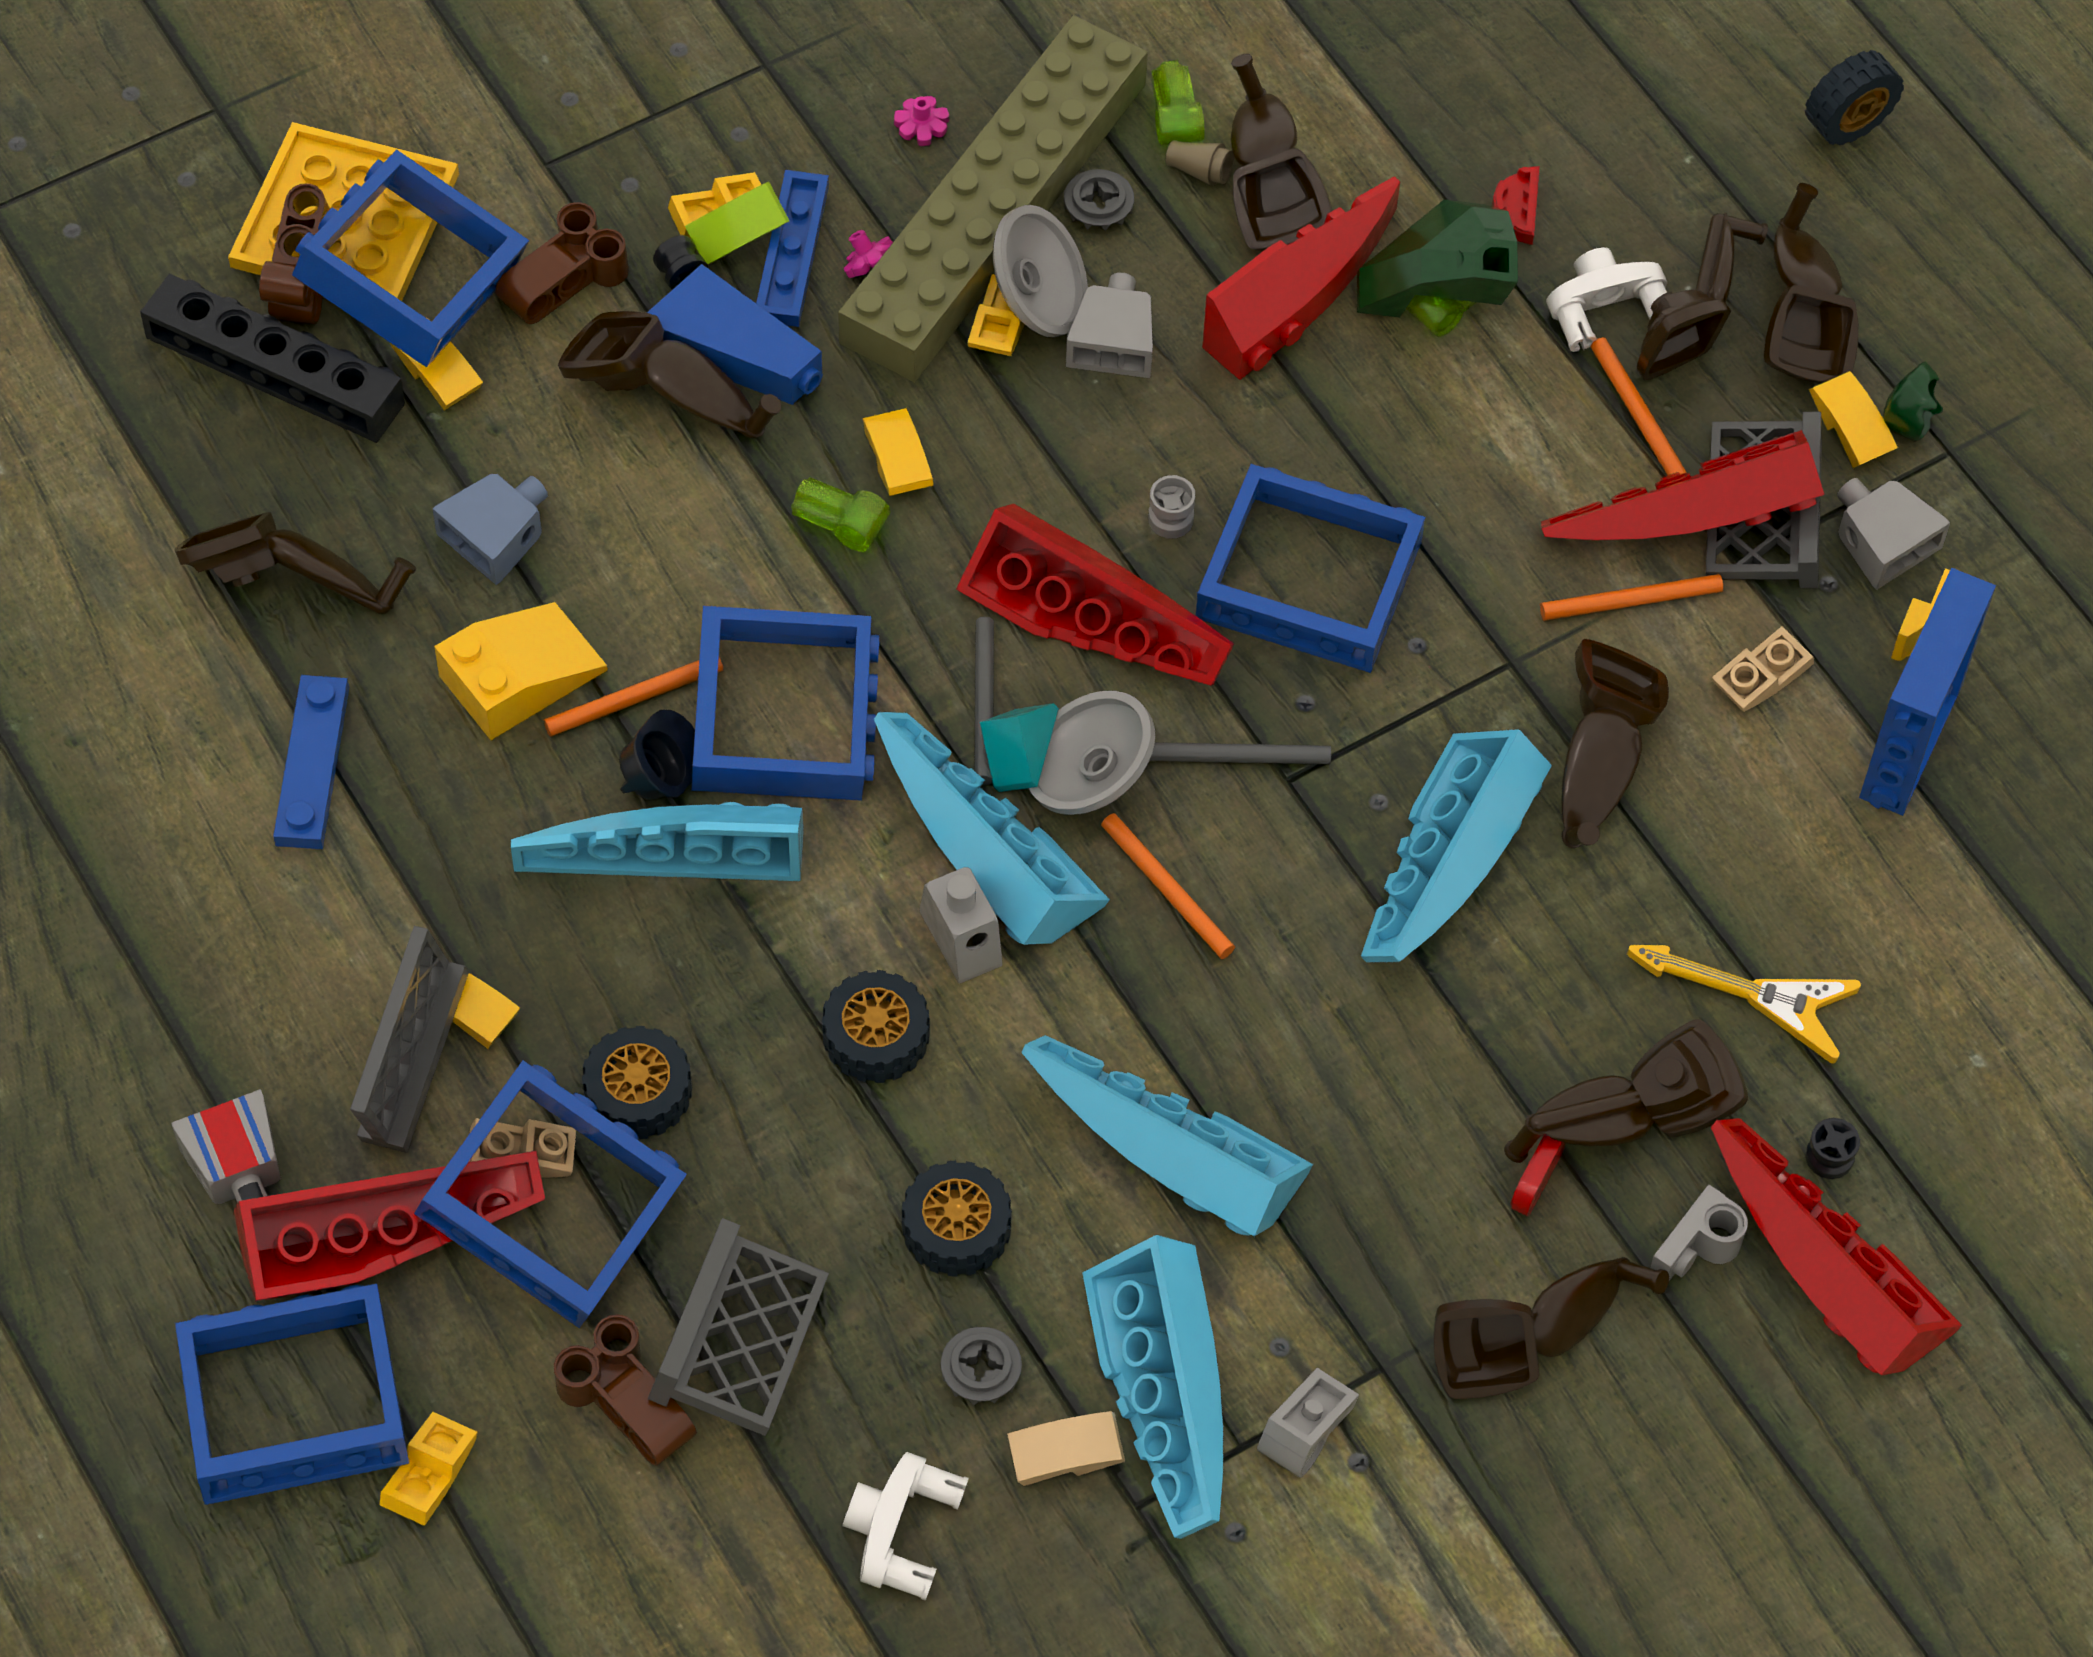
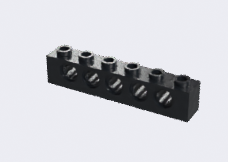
[140,273,405,443]

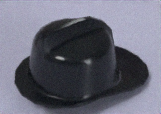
[619,710,695,800]

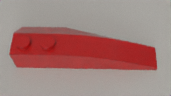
[1202,177,1400,380]
[1541,430,1825,540]
[956,503,1234,686]
[1711,1118,1962,1375]
[234,1151,545,1302]

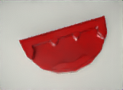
[1492,166,1540,245]

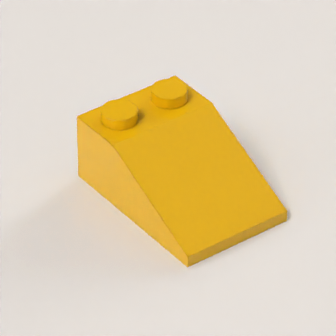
[434,602,608,740]

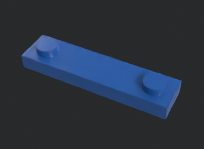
[756,170,829,327]
[273,675,349,849]

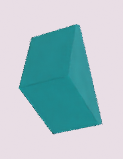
[980,703,1059,792]

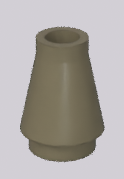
[1166,140,1234,186]

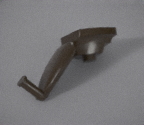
[1231,54,1333,250]
[1764,183,1859,383]
[1637,212,1768,380]
[558,311,782,439]
[175,512,416,614]
[1561,639,1669,848]
[1504,1019,1748,1163]
[1433,1257,1670,1399]

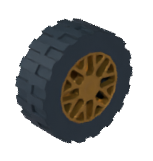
[1805,50,1904,145]
[822,970,930,1083]
[582,1026,692,1140]
[902,1160,1012,1277]

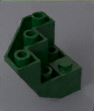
[1357,199,1518,318]

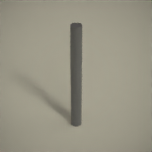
[974,617,994,786]
[1149,742,1331,764]

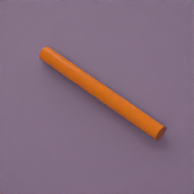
[1591,337,1687,475]
[1540,574,1723,621]
[543,657,723,737]
[1101,813,1235,959]

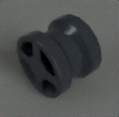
[653,235,708,290]
[1805,1118,1860,1179]

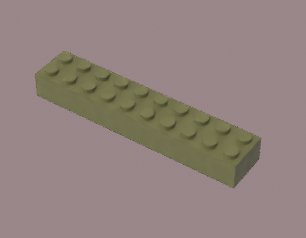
[838,15,1148,383]

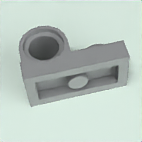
[1650,1184,1748,1281]
[1257,1368,1359,1478]

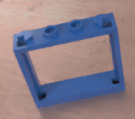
[292,149,529,368]
[1196,464,1425,673]
[1859,568,1996,816]
[692,606,879,801]
[414,1060,687,1328]
[175,1284,409,1505]

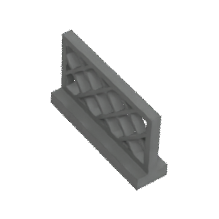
[1706,412,1822,588]
[350,925,469,1153]
[648,1218,829,1436]

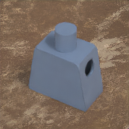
[433,474,548,585]

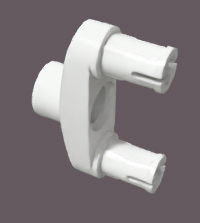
[1546,247,1667,352]
[843,1452,969,1601]

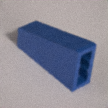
[647,264,823,405]

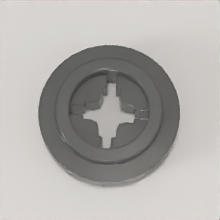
[1064,169,1134,232]
[941,1327,1022,1405]

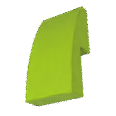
[685,182,789,265]

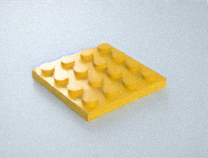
[228,122,459,301]

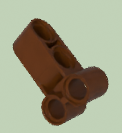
[259,183,330,325]
[495,202,629,324]
[554,1314,697,1466]

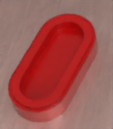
[1510,1134,1566,1217]

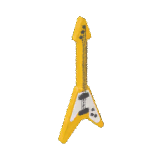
[1627,945,1861,1063]

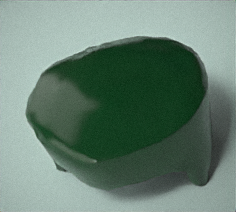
[1883,362,1943,442]

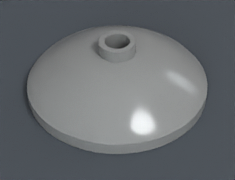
[993,205,1088,337]
[1029,691,1155,815]

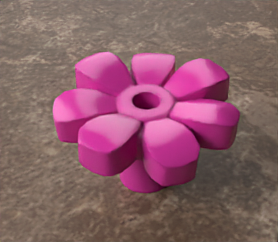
[894,96,949,146]
[843,230,893,278]

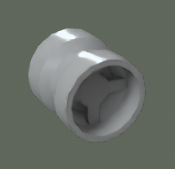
[1148,475,1195,538]

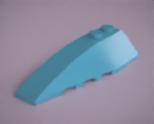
[874,712,1110,945]
[1361,730,1552,962]
[511,802,803,881]
[1022,1035,1313,1236]
[1082,1235,1223,1539]

